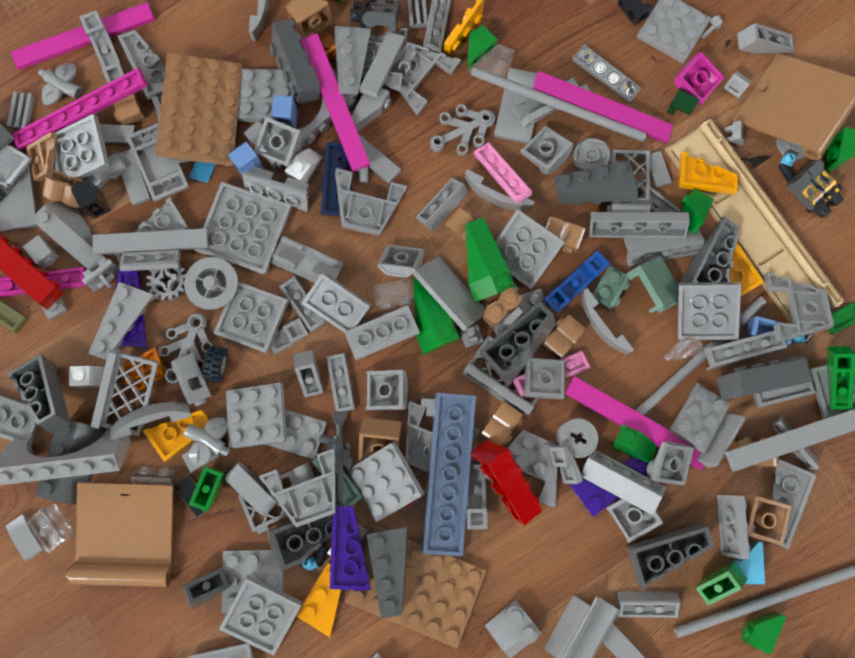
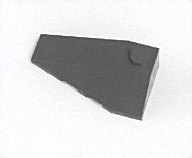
[680,217,739,283]
[265,503,343,571]

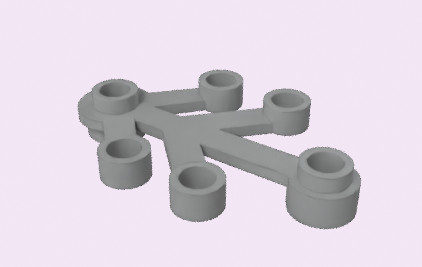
[430,104,495,156]
[158,313,214,384]

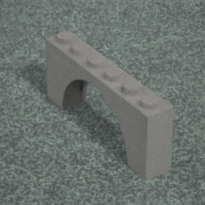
[244,65,358,170]
[0,430,131,485]

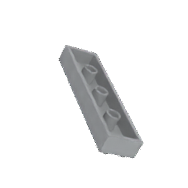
[589,212,690,238]

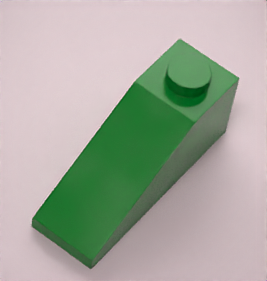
[826,346,855,410]

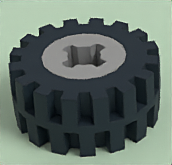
[203,346,228,382]

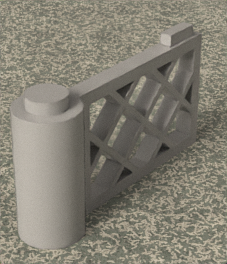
[606,150,651,212]
[238,463,316,534]

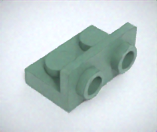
[592,265,632,310]

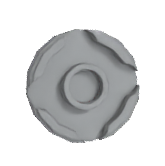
[573,138,611,171]

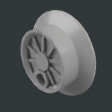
[184,257,238,310]

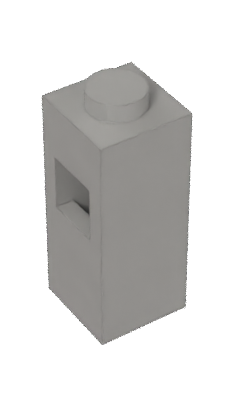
[171,353,211,407]

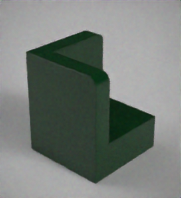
[666,90,699,116]

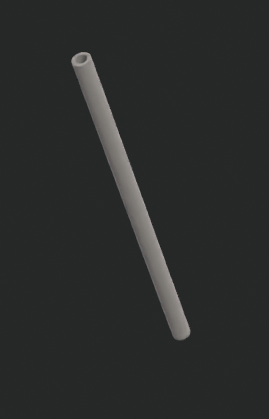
[471,66,646,142]
[635,297,767,415]
[674,565,855,638]

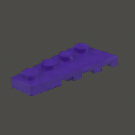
[115,269,148,349]
[569,457,648,517]
[330,505,371,591]

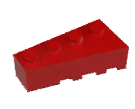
[469,439,542,526]

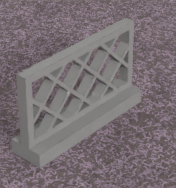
[462,335,539,418]
[91,348,159,436]

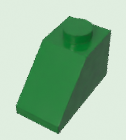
[467,25,498,71]
[680,188,714,234]
[613,424,657,464]
[189,466,228,512]
[741,612,787,655]

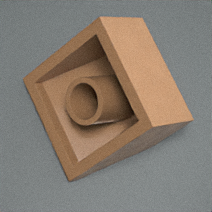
[286,0,333,38]
[358,418,402,462]
[743,493,792,546]

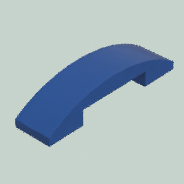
[544,251,610,314]

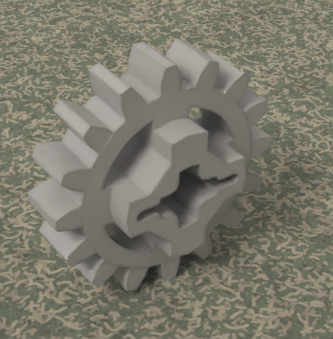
[146,265,187,302]

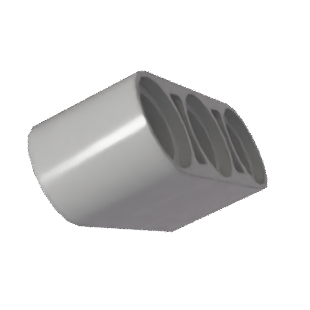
[225,462,278,517]

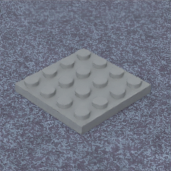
[194,182,292,275]

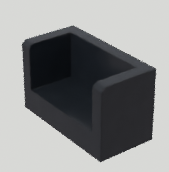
[71,180,111,219]

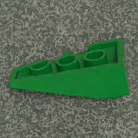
[465,217,515,302]
[413,278,459,355]

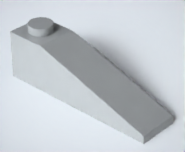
[31,201,105,270]

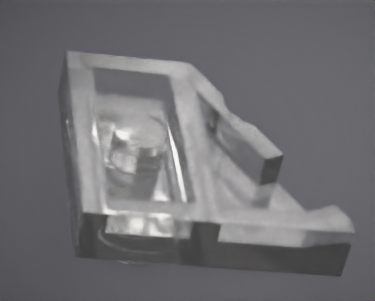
[469,44,515,78]

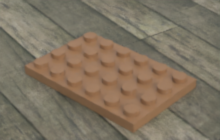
[155,53,242,166]
[345,525,486,649]

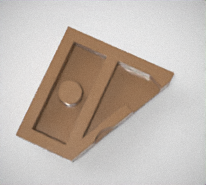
[26,132,57,182]

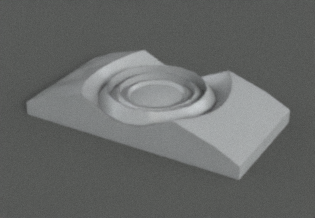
[126,123,189,202]

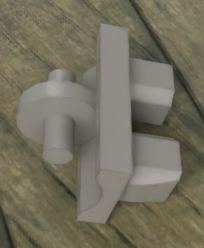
[82,257,120,292]

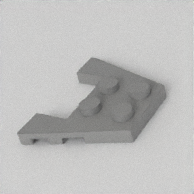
[361,28,408,91]
[390,42,461,116]
[335,168,407,236]
[764,272,834,342]
[405,401,480,472]
[483,430,559,508]
[259,448,336,527]

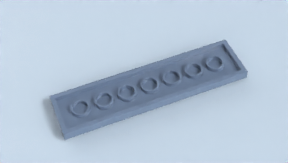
[422,393,476,556]

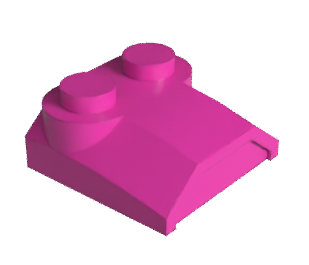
[674,52,725,105]

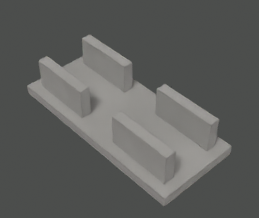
[242,166,309,212]
[270,236,344,283]
[344,305,420,361]

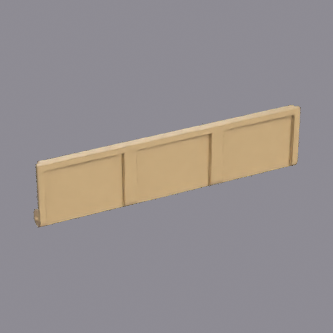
[665,119,845,324]

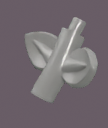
[38,63,82,106]
[183,418,230,468]

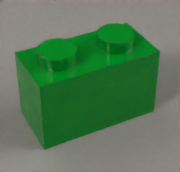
[696,561,748,606]

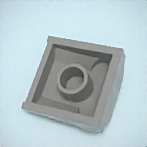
[254,117,302,167]
[520,125,573,174]
[378,244,424,278]
[366,370,408,411]
[647,441,694,486]
[606,499,663,543]
[485,599,542,658]

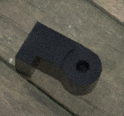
[618,0,652,26]

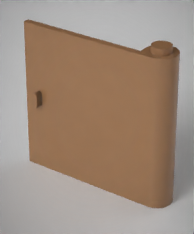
[733,53,855,160]
[66,482,174,587]

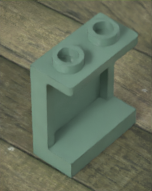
[627,256,678,314]

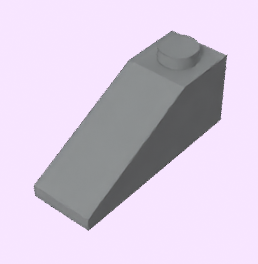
[737,23,794,54]
[351,88,391,132]

